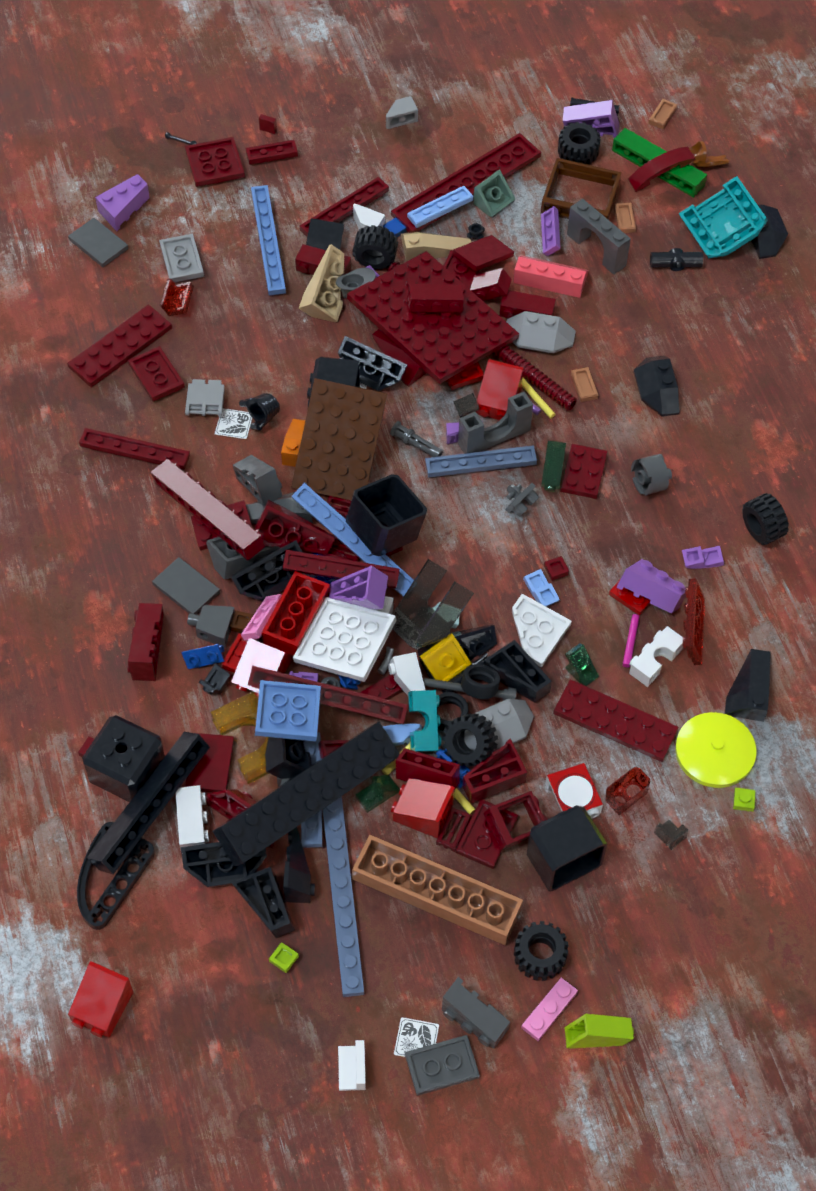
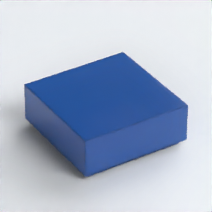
[383,217,407,237]

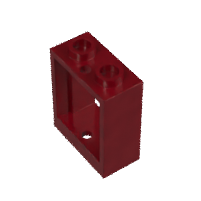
[483,791,547,850]

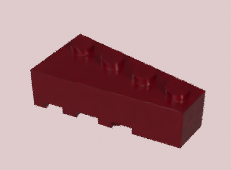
[127,603,164,681]

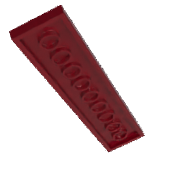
[391,133,541,233]

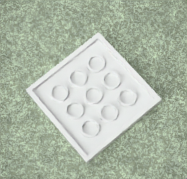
[293,597,396,682]

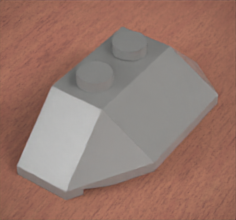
[506,311,576,353]
[464,699,534,751]

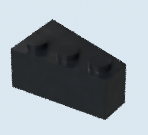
[483,640,552,703]
[232,867,295,938]

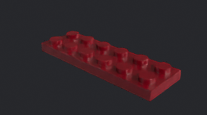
[67,304,172,388]
[553,679,679,762]

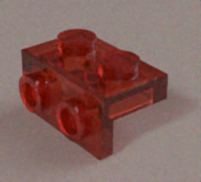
[160,279,194,316]

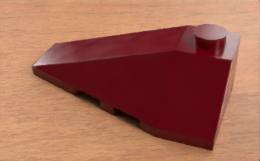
[372,329,427,387]
[254,500,336,554]

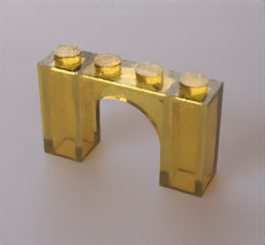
[211,692,269,784]

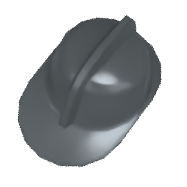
[336,268,376,298]

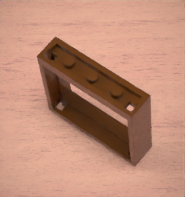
[541,158,622,220]

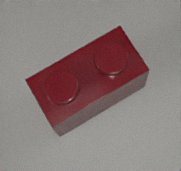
[470,268,512,301]

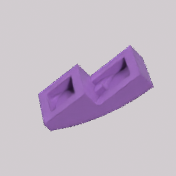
[682,546,724,569]

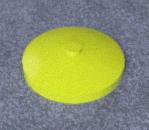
[675,712,756,788]

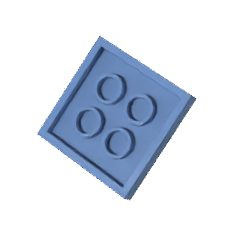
[255,680,321,741]

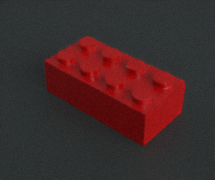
[262,571,330,656]

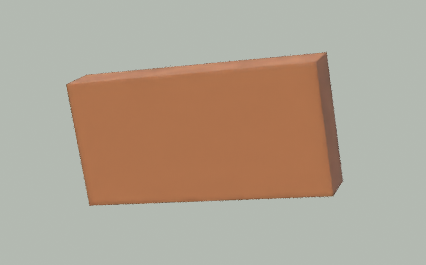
[648,99,677,129]
[614,203,636,233]
[571,367,598,402]

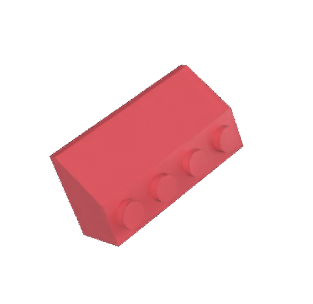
[513,255,588,298]

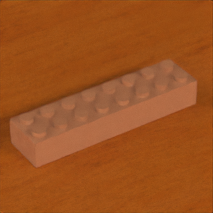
[352,835,523,945]

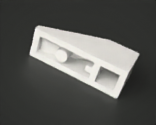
[388,652,425,696]

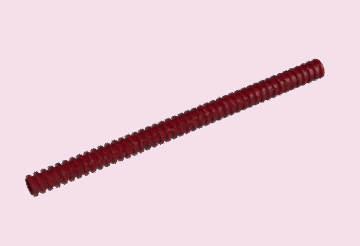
[388,261,577,411]

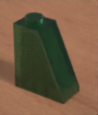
[541,440,566,492]

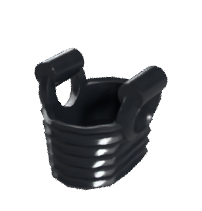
[239,393,280,430]

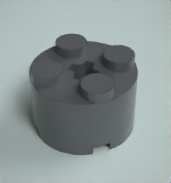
[631,454,672,495]

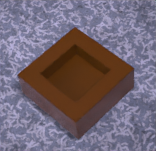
[230,610,254,633]

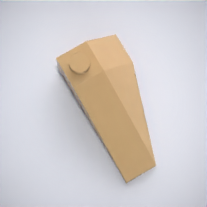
[401,232,471,262]
[299,244,344,322]

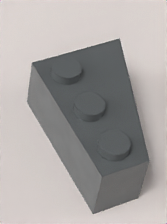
[233,455,282,507]
[442,977,510,1049]

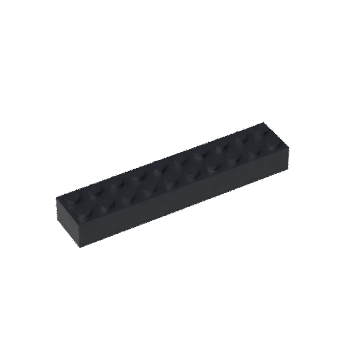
[212,722,400,867]

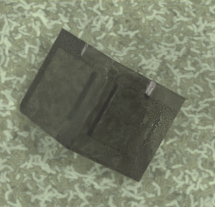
[453,393,480,418]
[654,820,688,850]

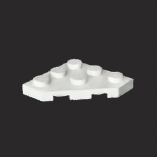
[512,594,572,667]

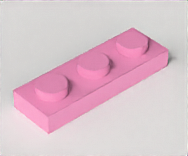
[241,594,282,640]
[521,977,578,1041]

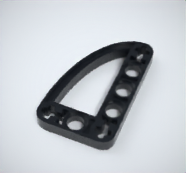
[77,822,155,930]

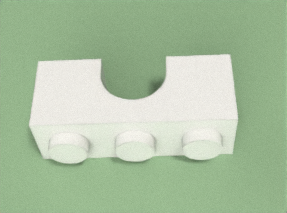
[629,626,686,687]

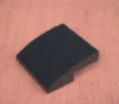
[306,218,345,250]

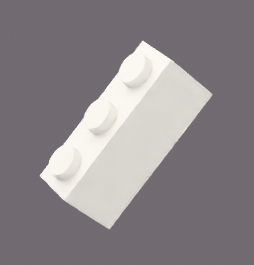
[176,785,209,850]

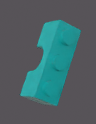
[408,690,441,752]

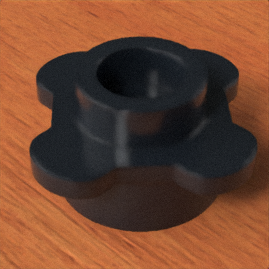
[467,223,485,240]

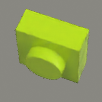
[733,787,756,812]
[269,942,299,973]

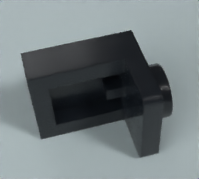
[199,664,233,695]

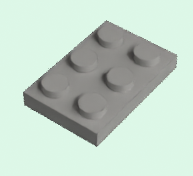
[159,233,204,283]

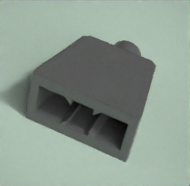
[187,605,235,648]

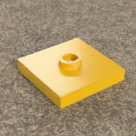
[420,633,471,682]

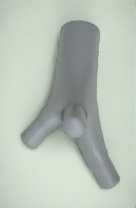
[378,647,394,675]

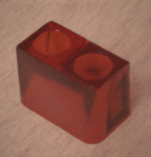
[605,767,650,815]

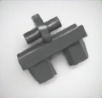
[505,483,539,517]

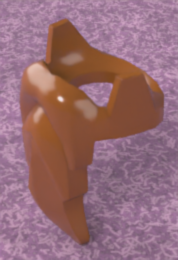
[689,141,730,168]

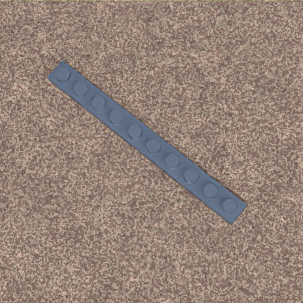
[323,797,364,997]

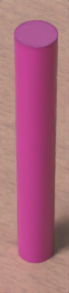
[623,614,640,668]

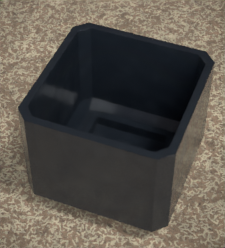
[307,356,360,406]
[345,474,427,556]
[82,715,165,802]
[526,805,607,891]

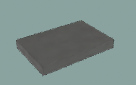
[68,218,129,267]
[152,557,220,615]
[404,1035,480,1096]

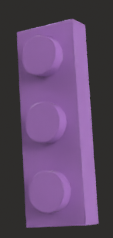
[541,206,560,256]

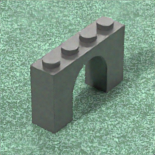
[567,199,631,274]
[458,392,533,454]

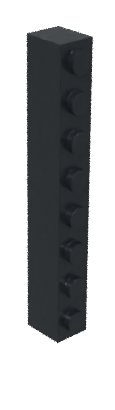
[87,731,210,874]

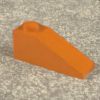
[281,419,305,467]

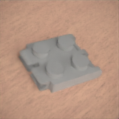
[185,379,225,417]

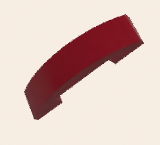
[628,146,695,192]

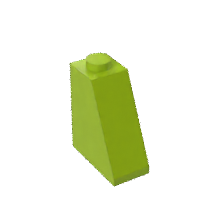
[565,1014,634,1049]

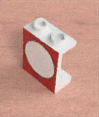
[545,763,603,819]

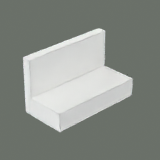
[338,1040,366,1091]

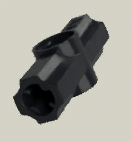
[650,248,703,271]

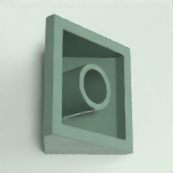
[473,170,515,217]

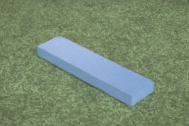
[407,186,473,228]

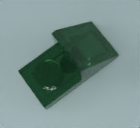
[565,643,599,686]
[355,775,400,813]

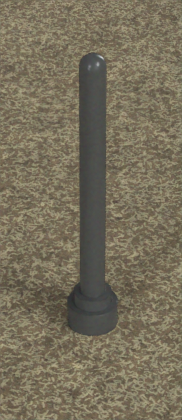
[423,678,516,700]

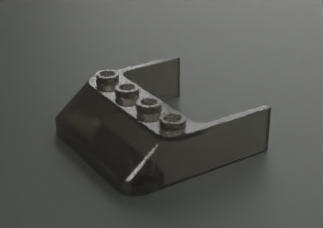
[392,559,474,650]

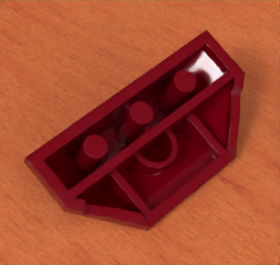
[206,789,275,848]

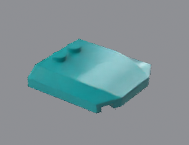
[679,176,768,259]

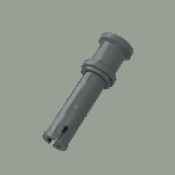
[390,421,443,457]

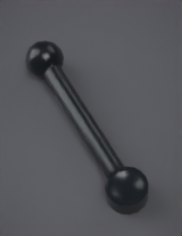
[165,132,197,145]

